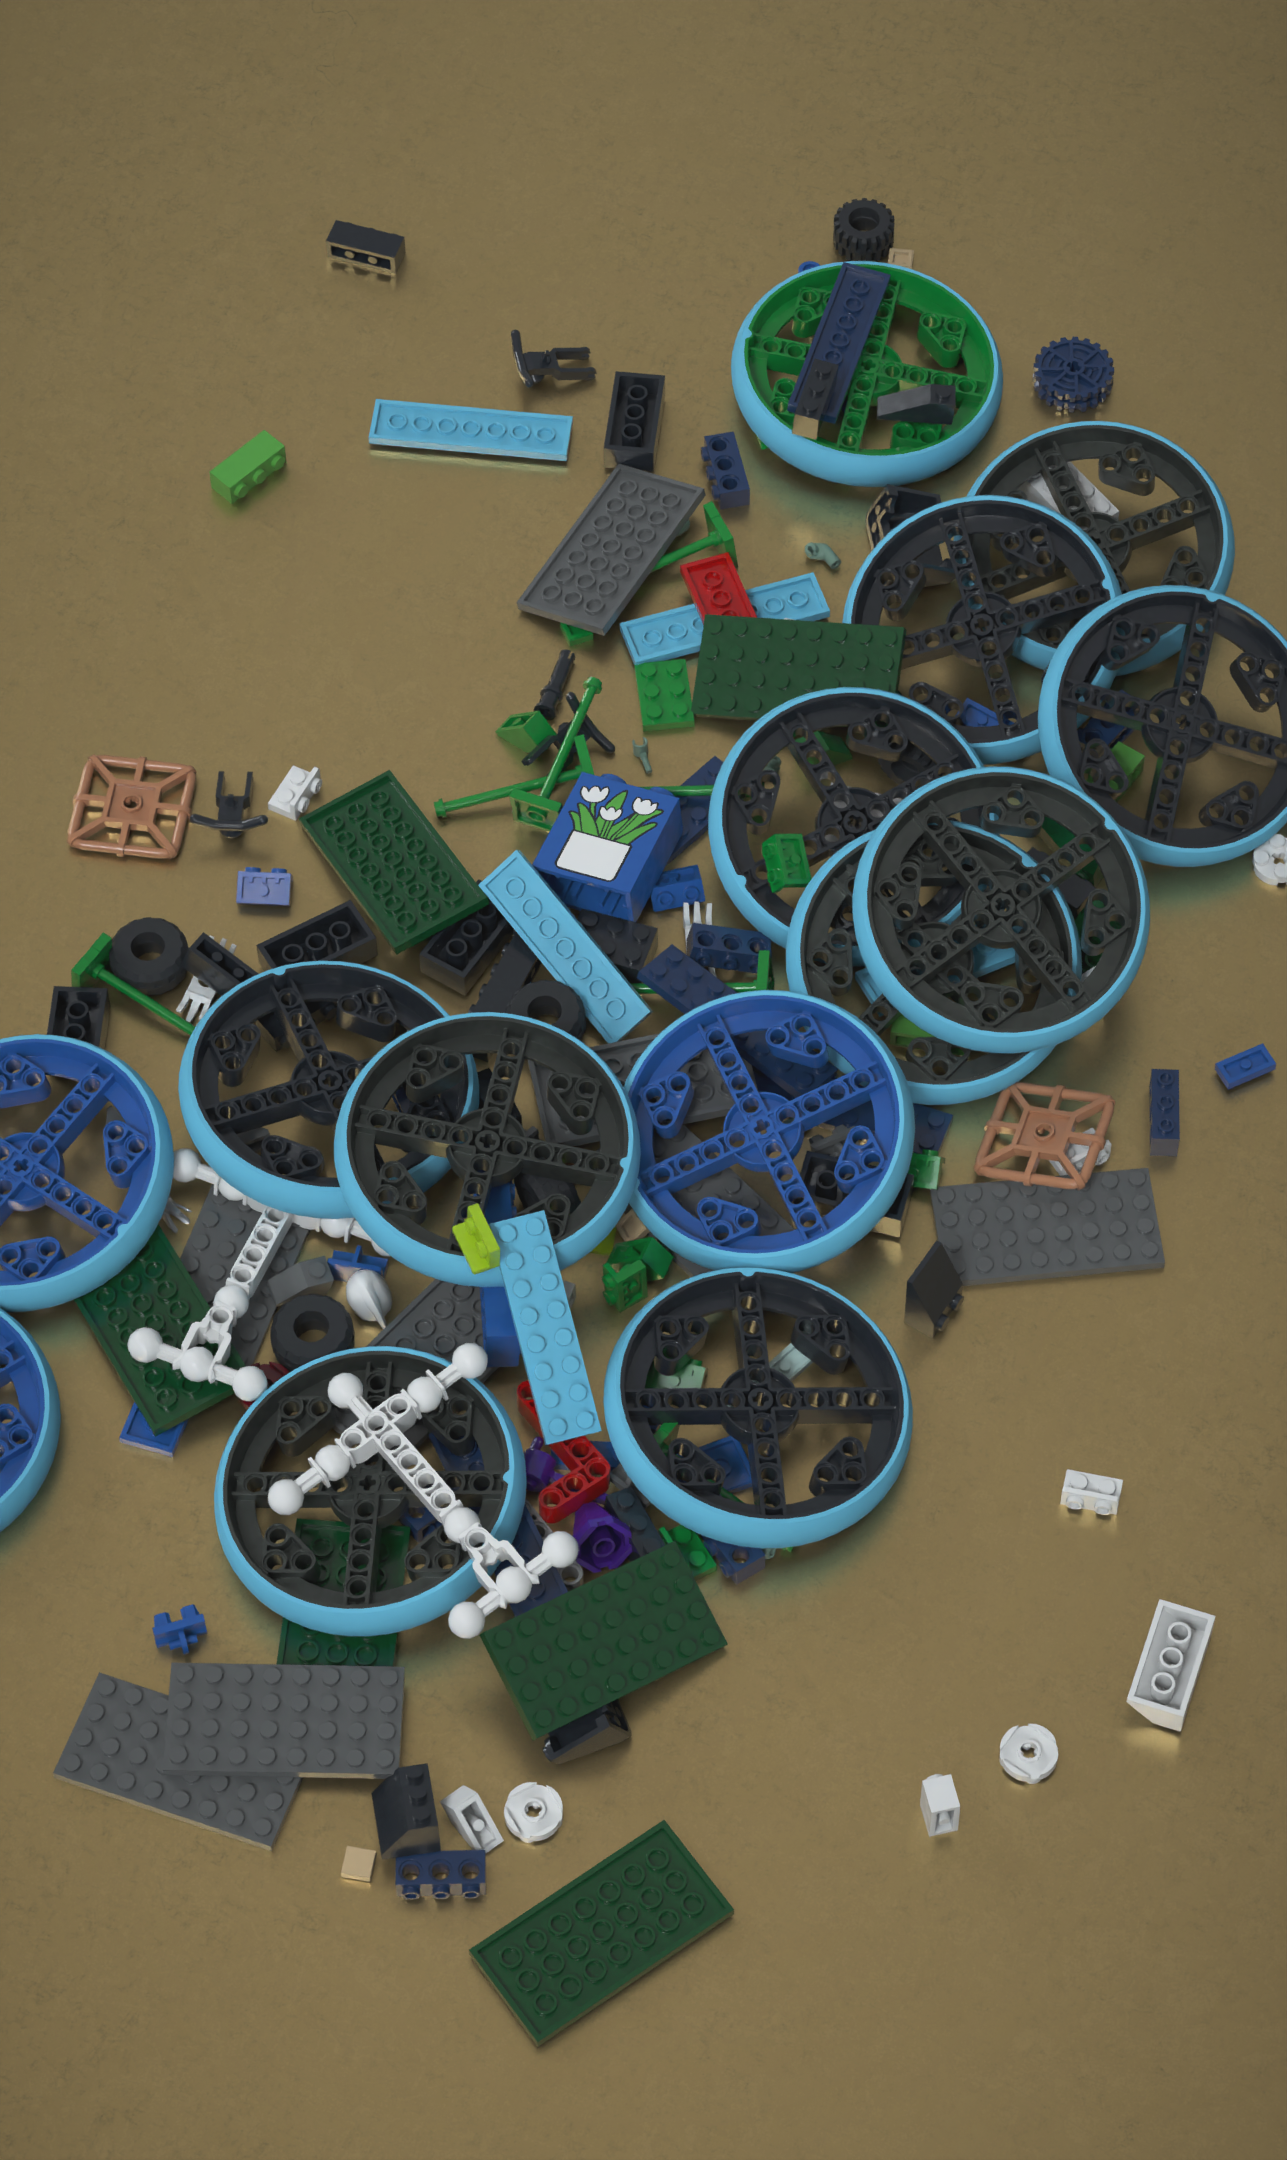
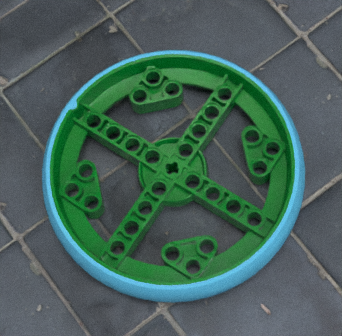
[731,261,1003,487]

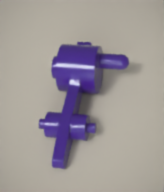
[523,1436,608,1505]

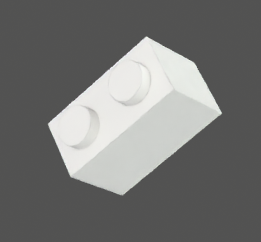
[920,1774,960,1837]

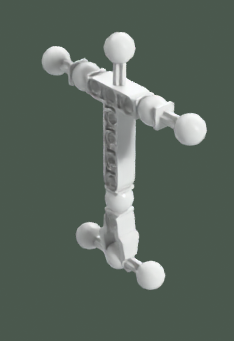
[127,1146,390,1401]
[268,1343,579,1639]

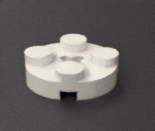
[1252,834,1287,886]
[999,1724,1058,1784]
[504,1782,563,1843]

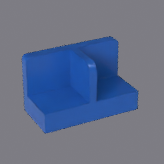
[327,1245,389,1282]

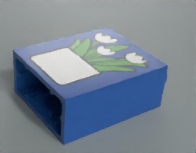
[532,772,683,922]

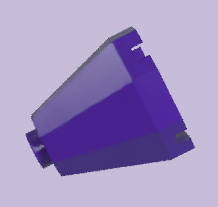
[573,1502,632,1573]

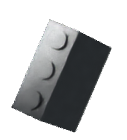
[371,1763,441,1860]

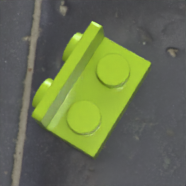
[452,1203,500,1275]

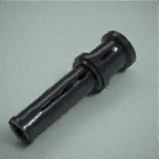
[534,649,575,720]

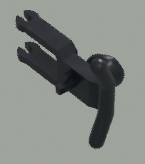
[511,329,597,388]
[522,692,615,776]
[189,771,268,838]

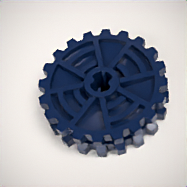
[1033,337,1114,413]

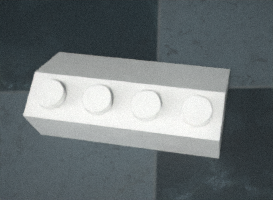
[1126,1599,1216,1732]

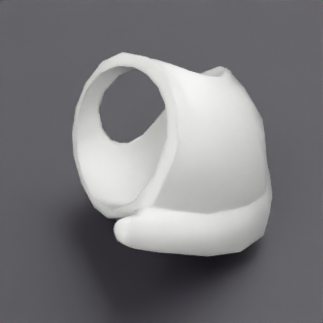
[346,1269,392,1329]

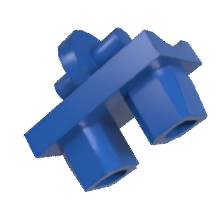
[152,1604,207,1655]

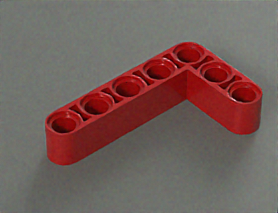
[517,1380,610,1524]

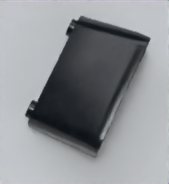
[866,484,956,587]
[543,1699,632,1764]

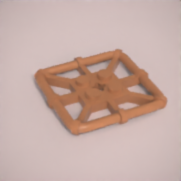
[67,754,197,859]
[974,1082,1115,1190]

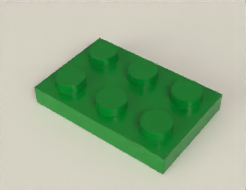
[634,659,694,732]

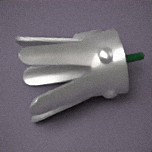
[162,1195,192,1233]

